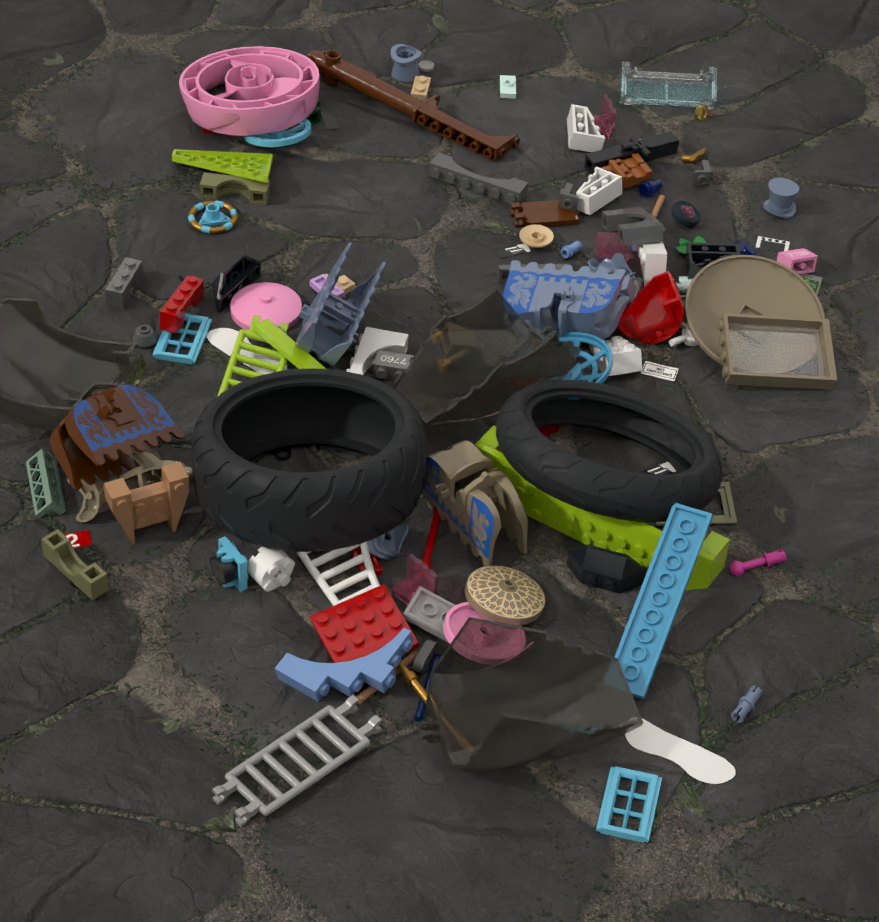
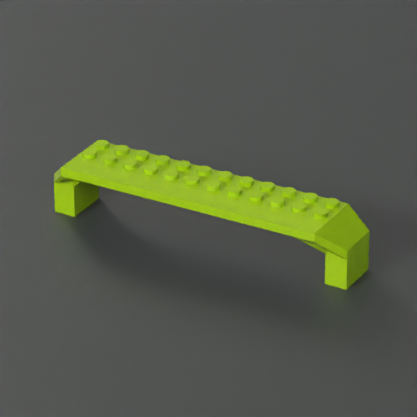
[475,425,730,591]

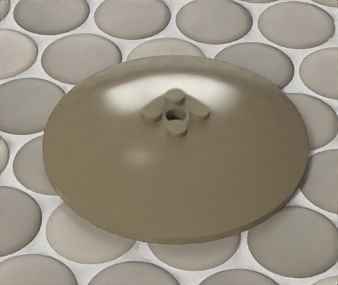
[684,255,825,374]

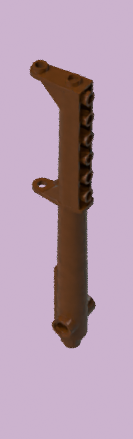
[307,50,520,162]

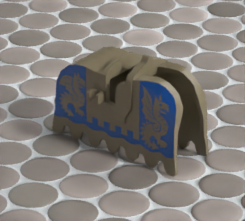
[421,440,528,567]

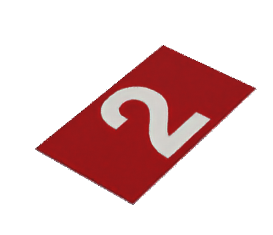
[64,530,92,549]

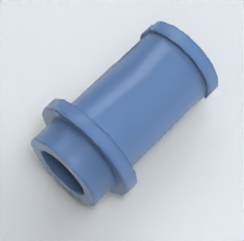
[561,241,582,259]

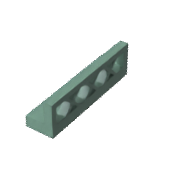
[26,449,66,519]

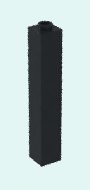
[584,131,679,175]

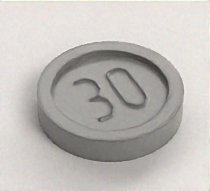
[419,61,434,72]

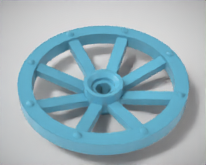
[243,118,311,147]

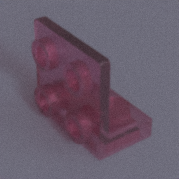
[592,94,617,139]
[595,232,633,261]
[391,554,438,606]

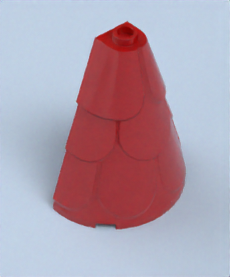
[617,271,684,343]

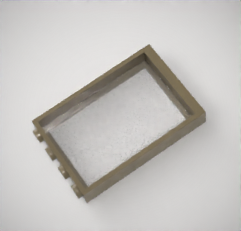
[717,313,837,390]

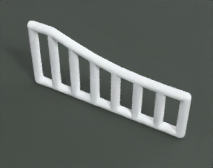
[297,542,380,606]

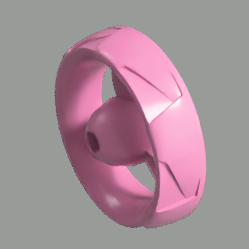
[179,46,320,136]

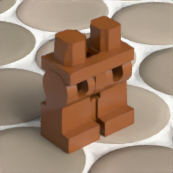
[602,153,652,190]

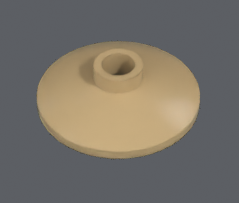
[519,225,554,248]

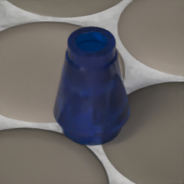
[638,179,663,197]

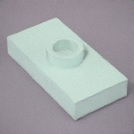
[500,75,516,99]

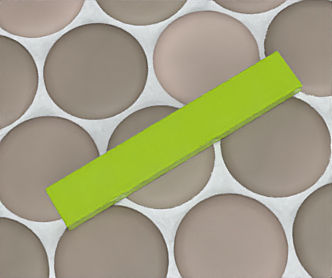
[253,318,326,369]

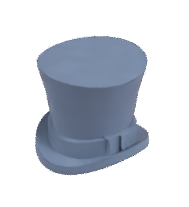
[391,44,422,82]
[763,178,799,219]

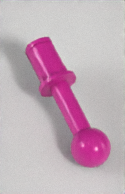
[729,549,786,576]

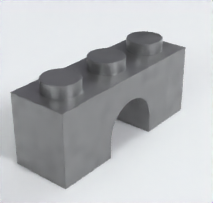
[106,257,143,310]

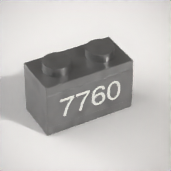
[373,350,414,383]

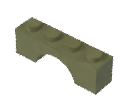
[200,172,270,206]
[41,529,109,600]

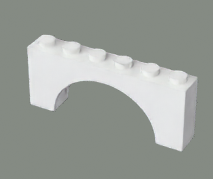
[346,327,408,375]

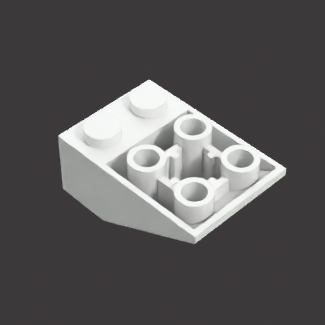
[588,336,642,376]

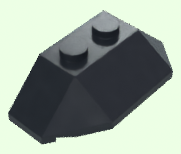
[212,254,261,313]
[567,544,647,593]

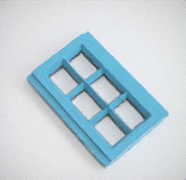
[152,314,212,364]
[596,766,662,843]

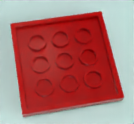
[309,584,419,663]

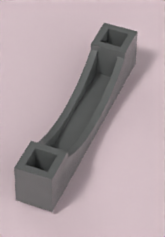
[429,153,528,204]

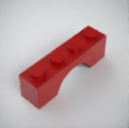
[159,276,204,334]

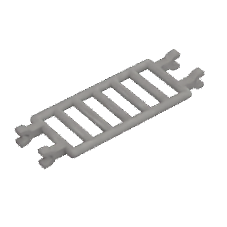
[212,695,382,827]

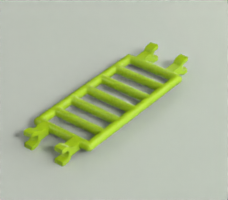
[218,315,289,396]

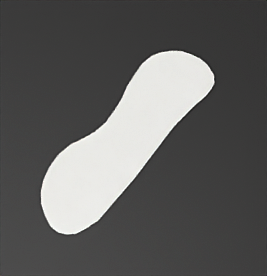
[207,328,288,374]
[625,718,735,784]

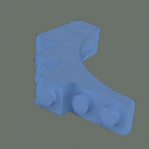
[275,628,413,702]

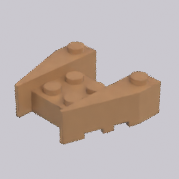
[104,461,189,544]

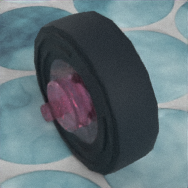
[671,200,700,228]

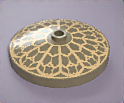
[465,566,545,625]

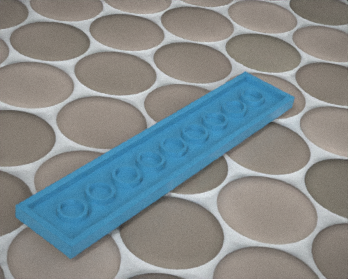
[604,503,713,700]

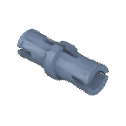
[731,685,763,723]

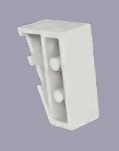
[567,104,605,152]
[576,167,623,215]
[636,241,667,286]

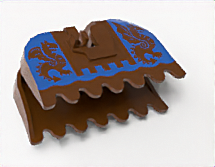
[50,384,184,491]

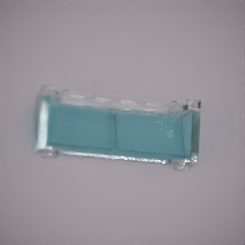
[619,62,717,109]

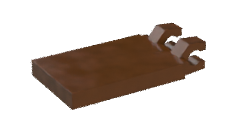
[510,200,579,227]

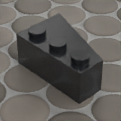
[685,242,741,279]

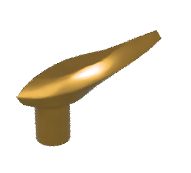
[682,147,706,163]

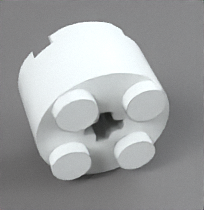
[247,546,295,592]

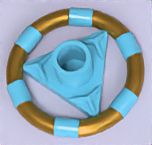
[188,200,238,234]

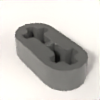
[412,639,438,674]

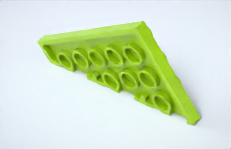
[172,149,273,183]

